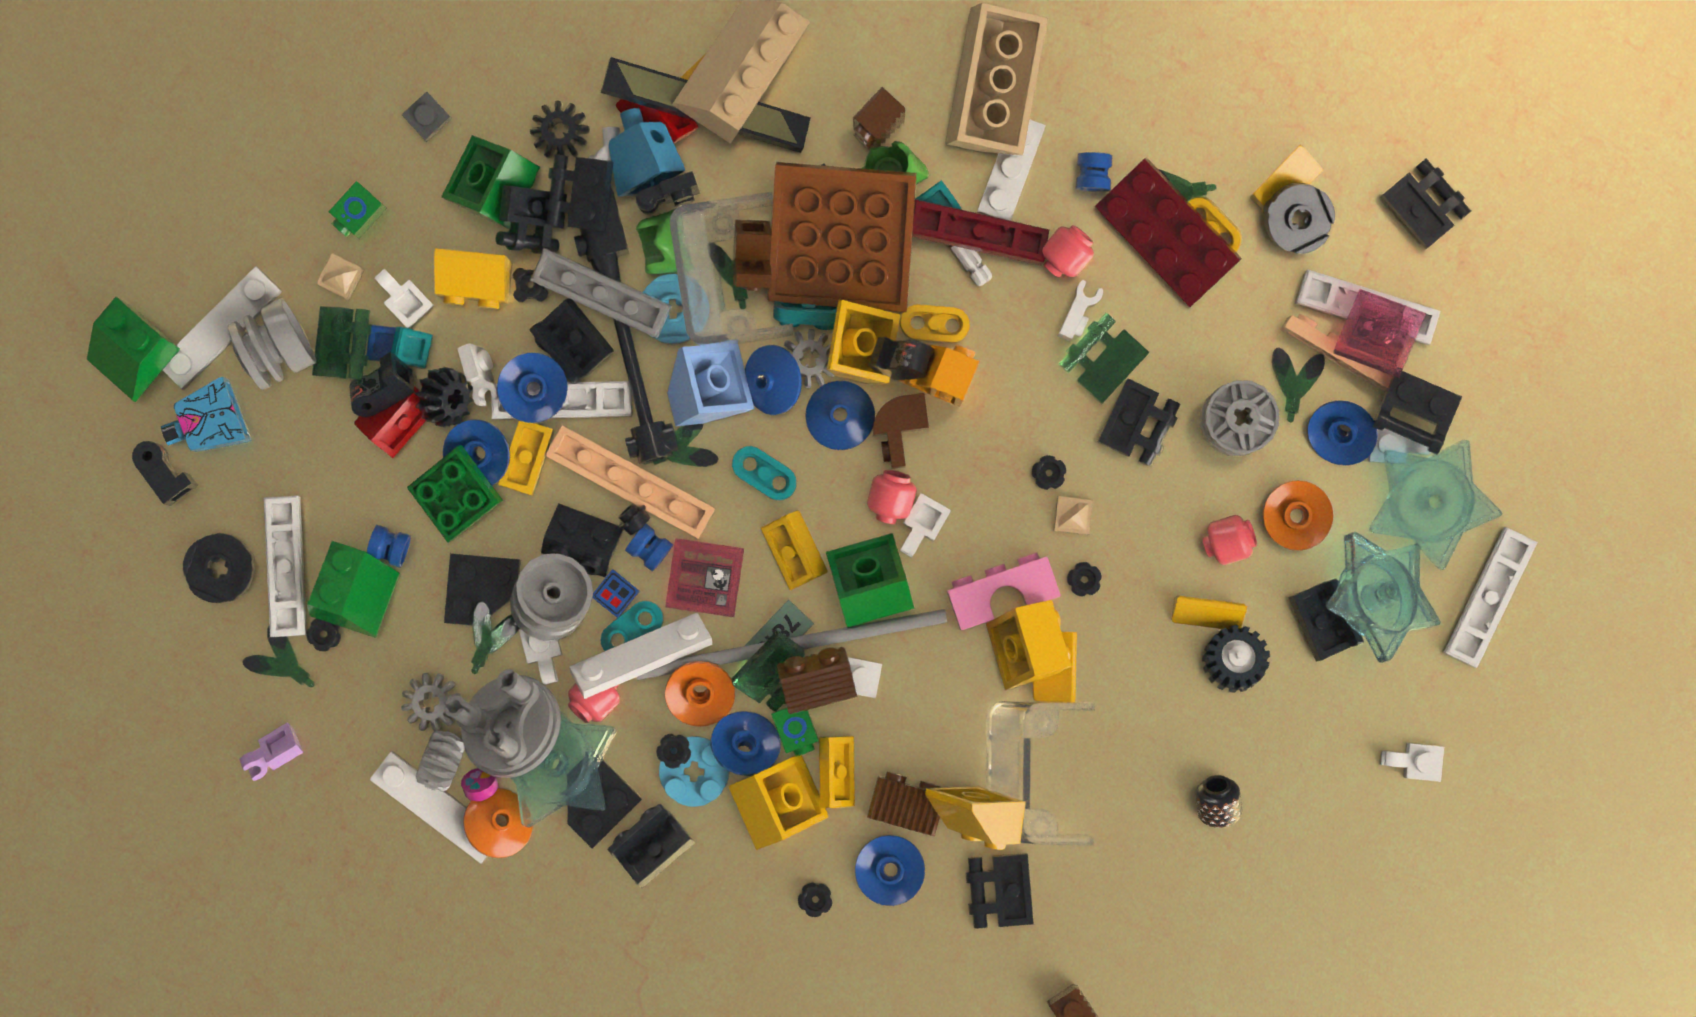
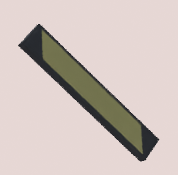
[600,57,811,153]

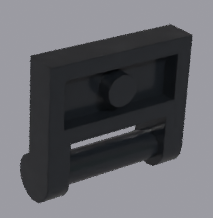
[1372,369,1462,455]

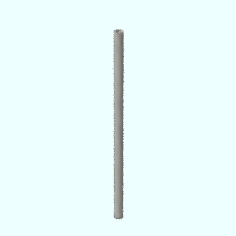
[637,609,947,680]

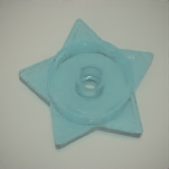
[1369,439,1502,570]
[1326,532,1441,663]
[511,710,617,828]

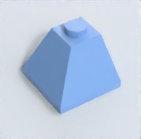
[667,343,754,426]

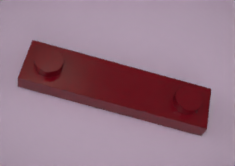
[912,199,1050,265]

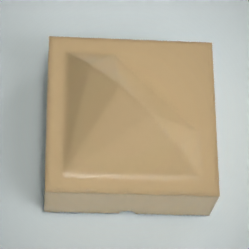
[316,253,365,300]
[1054,496,1093,535]

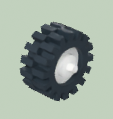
[1202,625,1270,693]

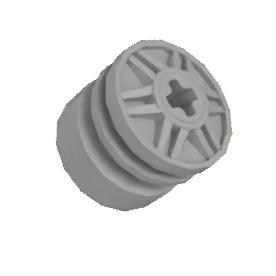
[228,298,316,390]
[1200,380,1279,456]

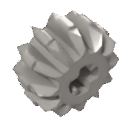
[784,329,834,389]
[401,673,461,732]
[416,729,465,792]

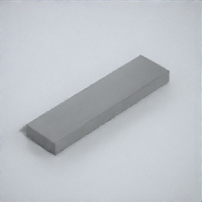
[530,248,672,338]

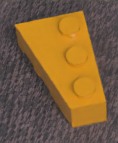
[896,344,980,407]

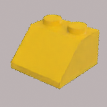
[434,248,512,309]
[827,300,900,384]
[986,599,1072,690]
[728,755,829,850]
[925,786,1025,849]

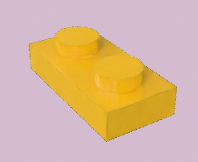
[498,420,554,496]
[819,736,855,808]

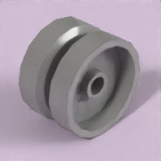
[510,554,593,641]

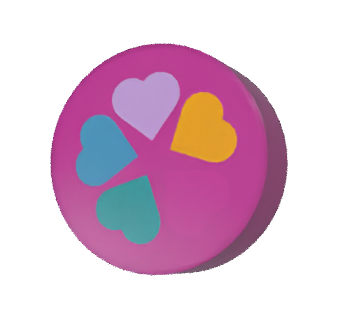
[461,768,498,801]

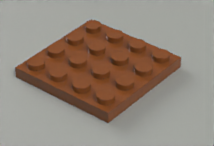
[768,162,917,312]

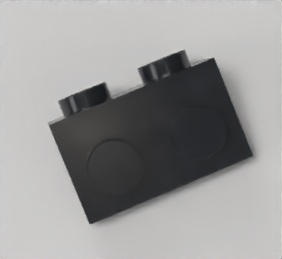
[529,298,614,383]
[541,503,623,577]
[1288,578,1364,662]
[608,804,695,888]

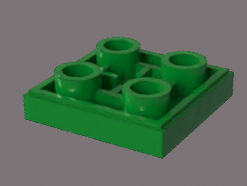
[407,445,503,543]

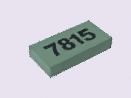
[745,600,814,674]

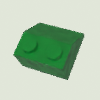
[441,135,540,229]
[87,297,180,402]
[826,533,915,628]
[307,541,400,638]

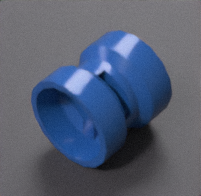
[1076,152,1112,192]
[625,524,673,572]
[367,525,411,568]

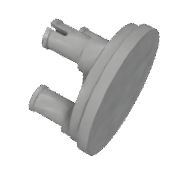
[444,669,561,778]

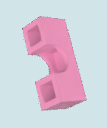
[947,553,1061,631]

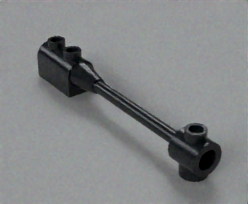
[568,185,679,464]

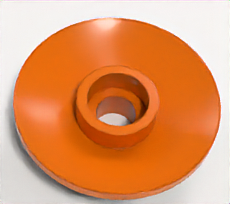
[1263,480,1333,550]
[665,661,735,726]
[463,788,533,858]

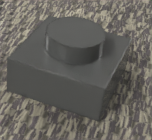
[402,92,452,142]

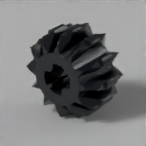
[530,101,590,159]
[415,367,474,427]

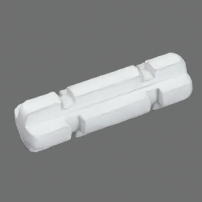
[951,246,992,286]

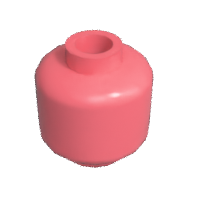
[1042,225,1094,278]
[867,470,917,524]
[1203,515,1257,565]
[568,683,620,723]

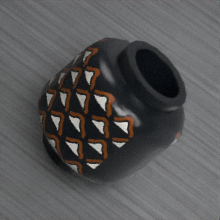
[1195,775,1243,828]

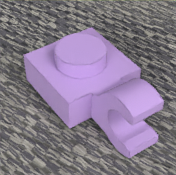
[239,722,303,781]

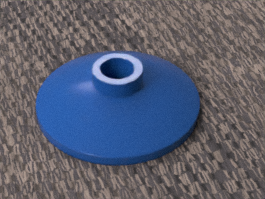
[745,345,802,415]
[497,353,568,423]
[806,381,875,450]
[1308,401,1378,465]
[443,419,510,485]
[711,711,781,776]
[855,835,925,906]

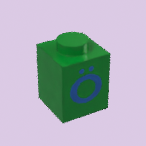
[328,181,387,239]
[771,708,819,757]

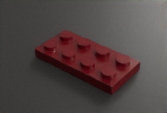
[1095,157,1242,307]

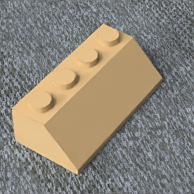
[672,0,810,144]
[946,3,1048,155]

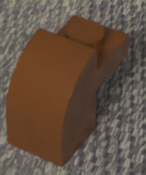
[733,220,772,291]
[873,393,929,469]

